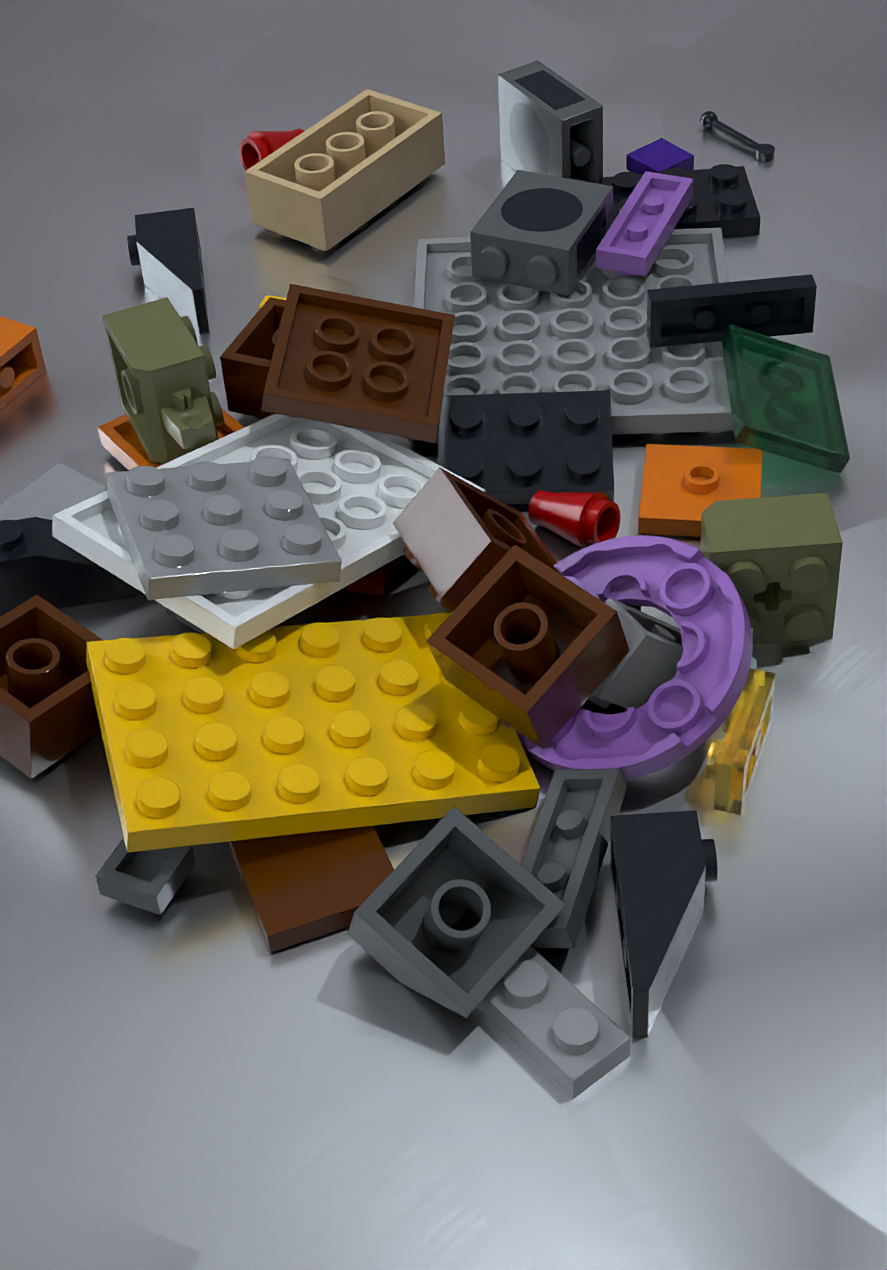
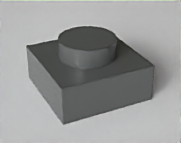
[95,837,196,915]

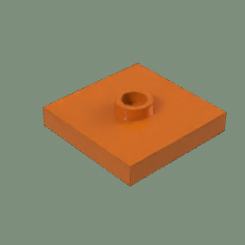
[638,444,763,537]

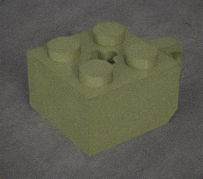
[102,297,224,464]
[700,492,843,645]

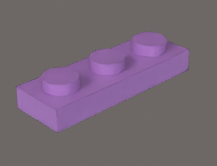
[596,171,694,276]

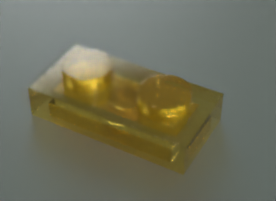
[705,668,776,815]

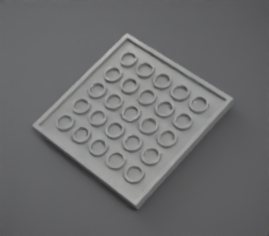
[408,228,748,442]

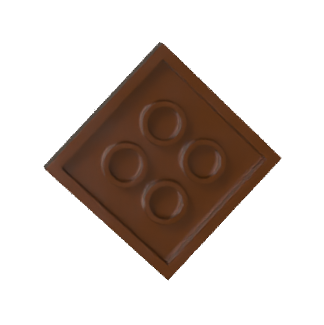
[261,284,455,443]

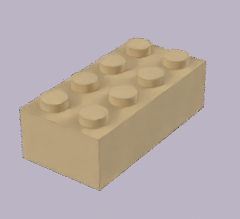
[245,89,445,251]

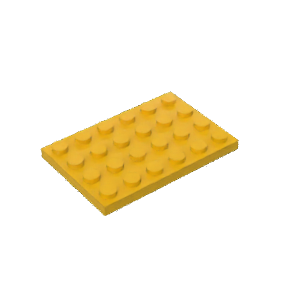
[86,613,540,853]

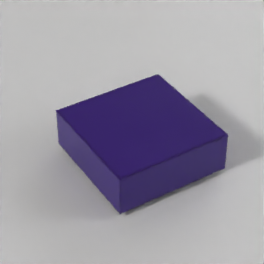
[626,138,694,174]

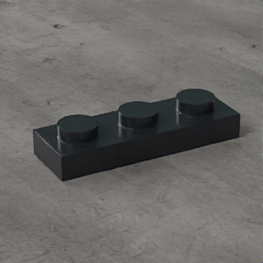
[647,274,817,348]

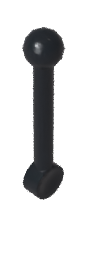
[700,111,775,162]

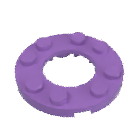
[503,535,753,780]

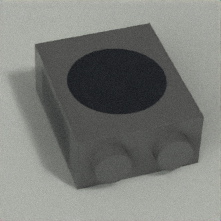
[498,61,603,184]
[470,170,613,296]

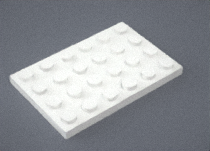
[52,413,486,649]

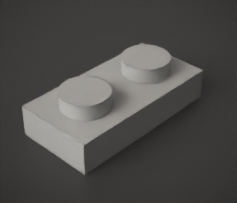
[478,946,631,1099]

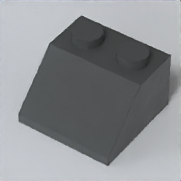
[347,806,566,1018]

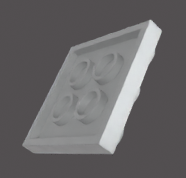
[107,457,342,600]

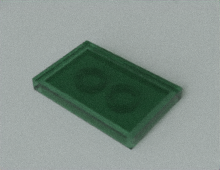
[722,324,850,473]

